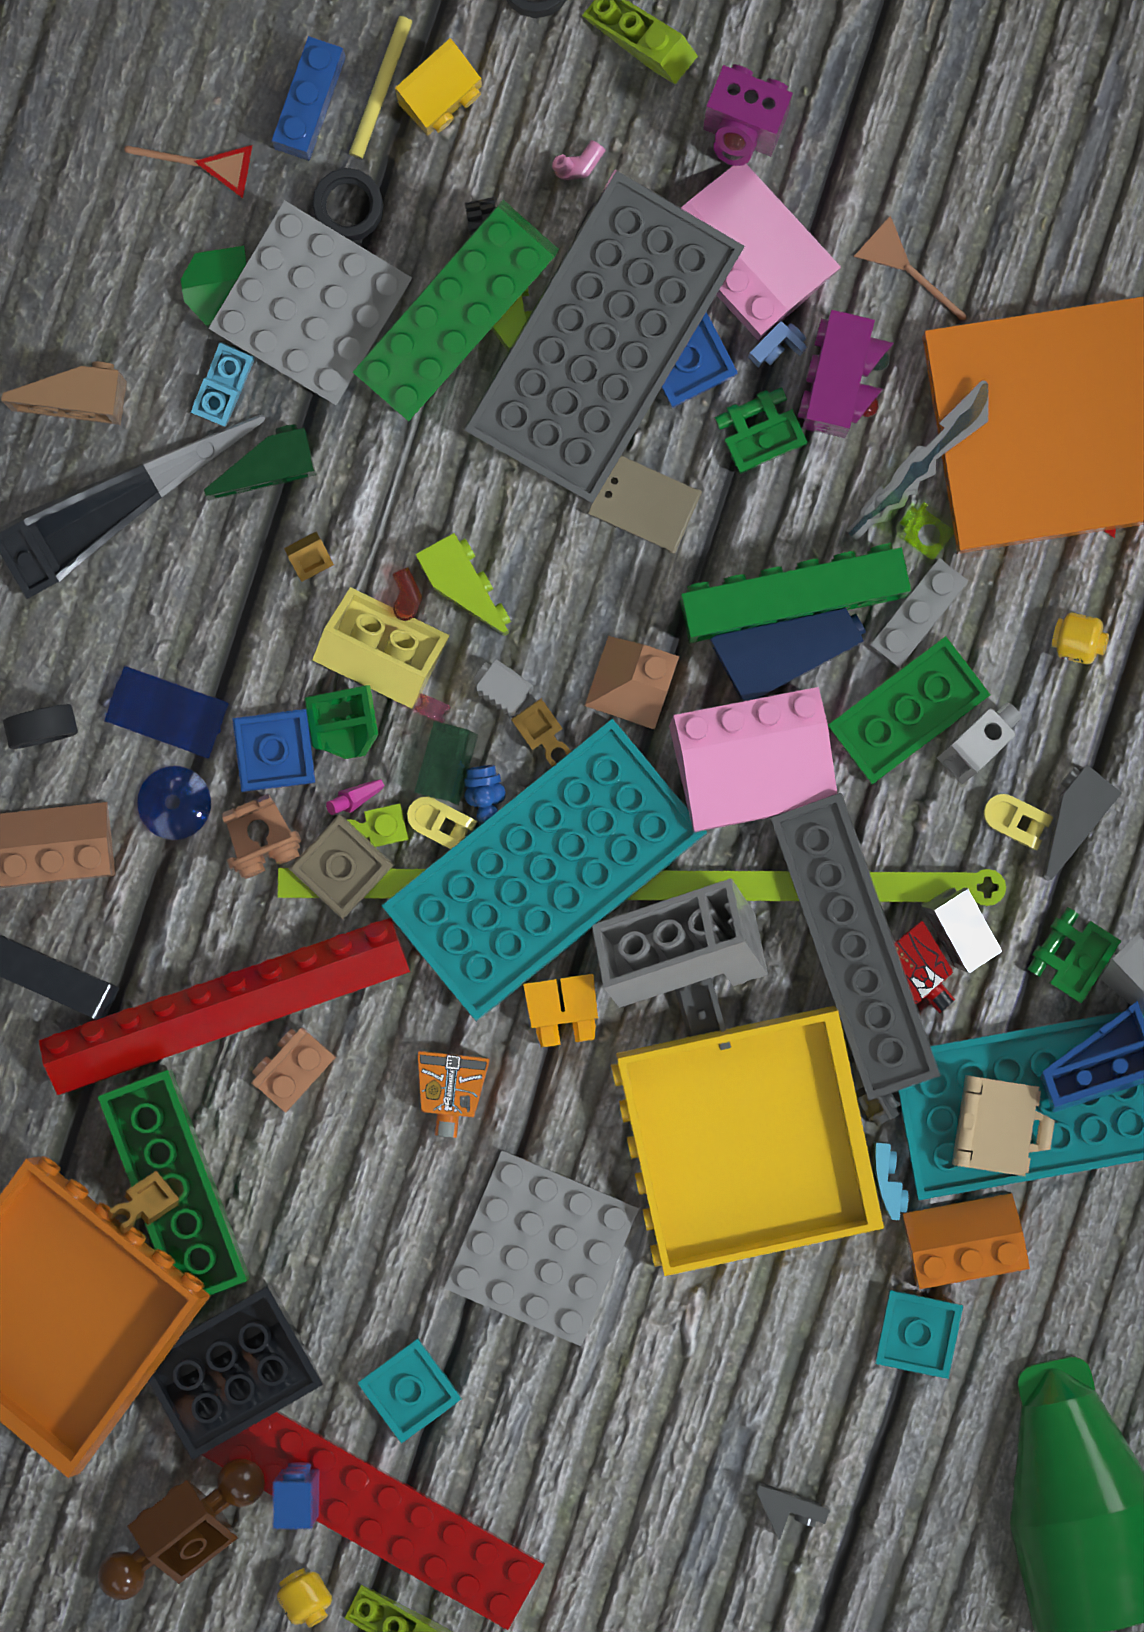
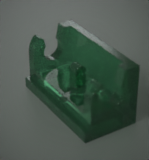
[414,721,478,806]

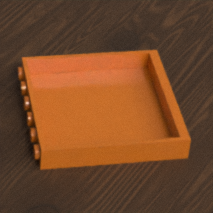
[922,296,1144,554]
[0,1156,210,1478]

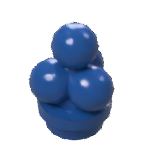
[464,765,506,825]

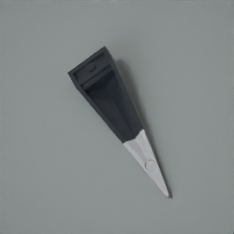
[0,415,265,599]

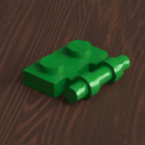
[714,387,808,474]
[1027,907,1121,1003]

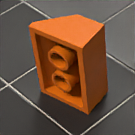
[902,1193,1030,1290]

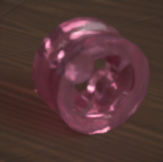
[414,693,451,724]

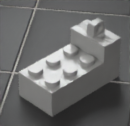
[592,878,768,1008]

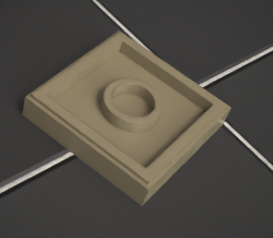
[289,814,394,919]

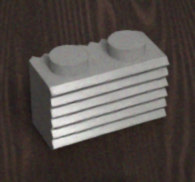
[473,659,534,718]

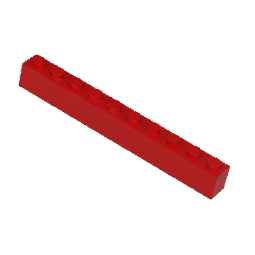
[38,917,410,1095]

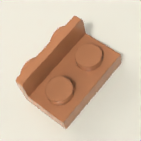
[251,1028,336,1113]

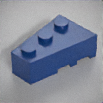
[1040,1001,1144,1113]

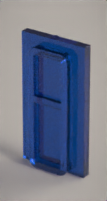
[104,666,229,759]

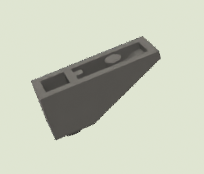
[1042,765,1122,881]

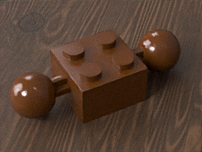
[97,1459,265,1600]

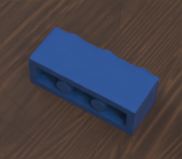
[272,36,346,161]
[273,1463,319,1529]

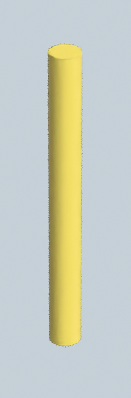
[349,16,413,159]

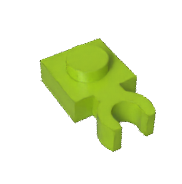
[348,804,409,847]

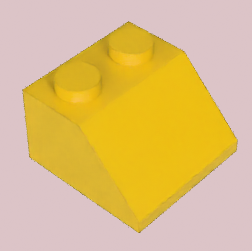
[395,38,482,135]

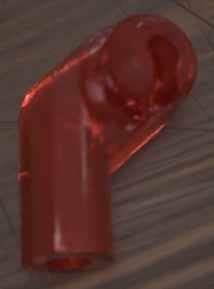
[392,567,422,621]

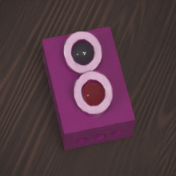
[703,64,793,166]
[798,310,894,438]

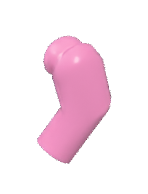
[552,140,606,180]

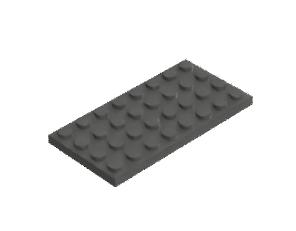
[464,169,745,503]

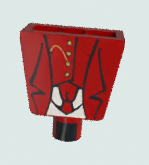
[895,921,955,1014]

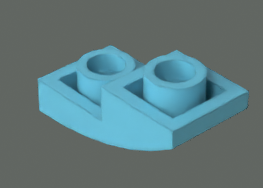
[191,342,255,427]
[873,1142,908,1220]

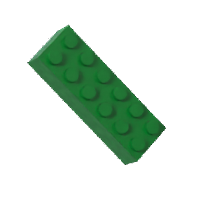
[353,200,559,422]
[680,543,911,644]
[98,1069,251,1295]

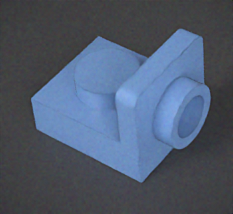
[748,321,807,368]

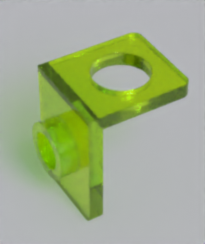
[899,501,954,560]

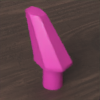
[326,779,385,815]

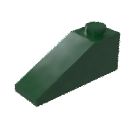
[204,424,317,501]

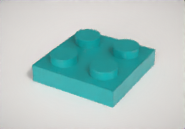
[874,1289,963,1379]
[358,1338,462,1444]

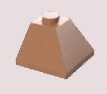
[585,636,679,730]

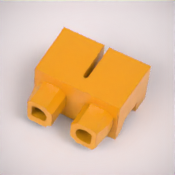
[523,974,598,1048]

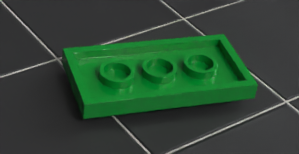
[828,636,991,785]

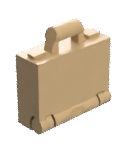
[952,1075,1055,1176]

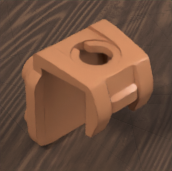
[222,793,302,879]

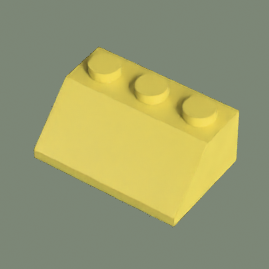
[312,587,450,709]

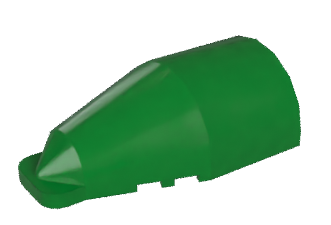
[1010,1356,1144,1632]

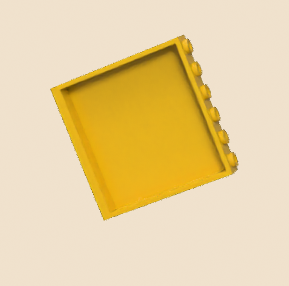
[611,1005,884,1276]

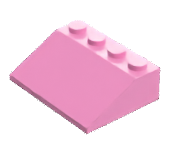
[681,164,841,342]
[669,687,838,832]

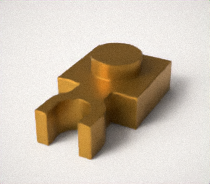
[511,698,571,767]
[108,1171,179,1234]

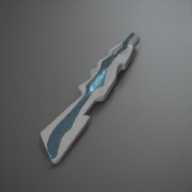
[846,381,989,540]

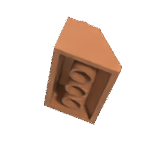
[0,802,115,888]

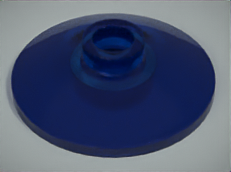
[137,766,212,840]

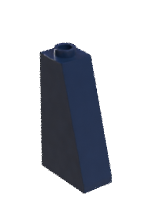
[710,608,866,702]

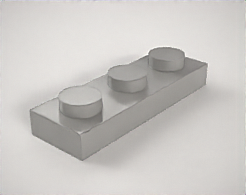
[870,558,968,669]

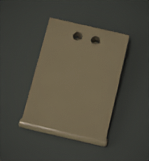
[588,456,702,554]

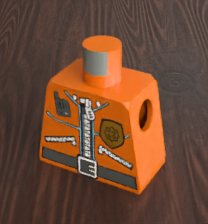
[418,1051,490,1138]

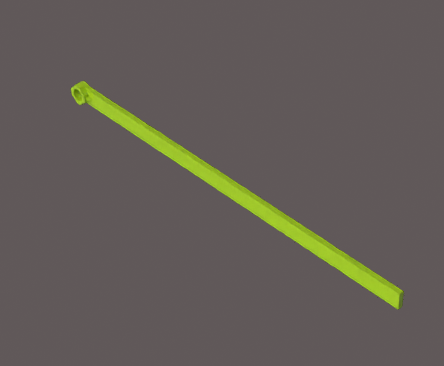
[278,868,1006,907]

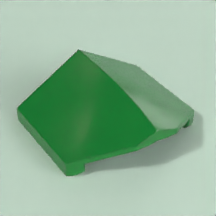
[181,245,247,327]
[305,685,378,759]

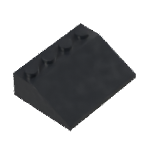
[148,1284,324,1460]

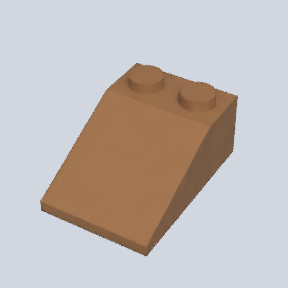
[1,361,127,425]

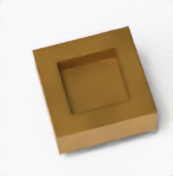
[284,531,334,582]

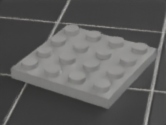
[208,200,412,405]
[444,1150,639,1347]

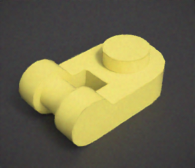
[983,794,1053,851]
[407,797,477,849]

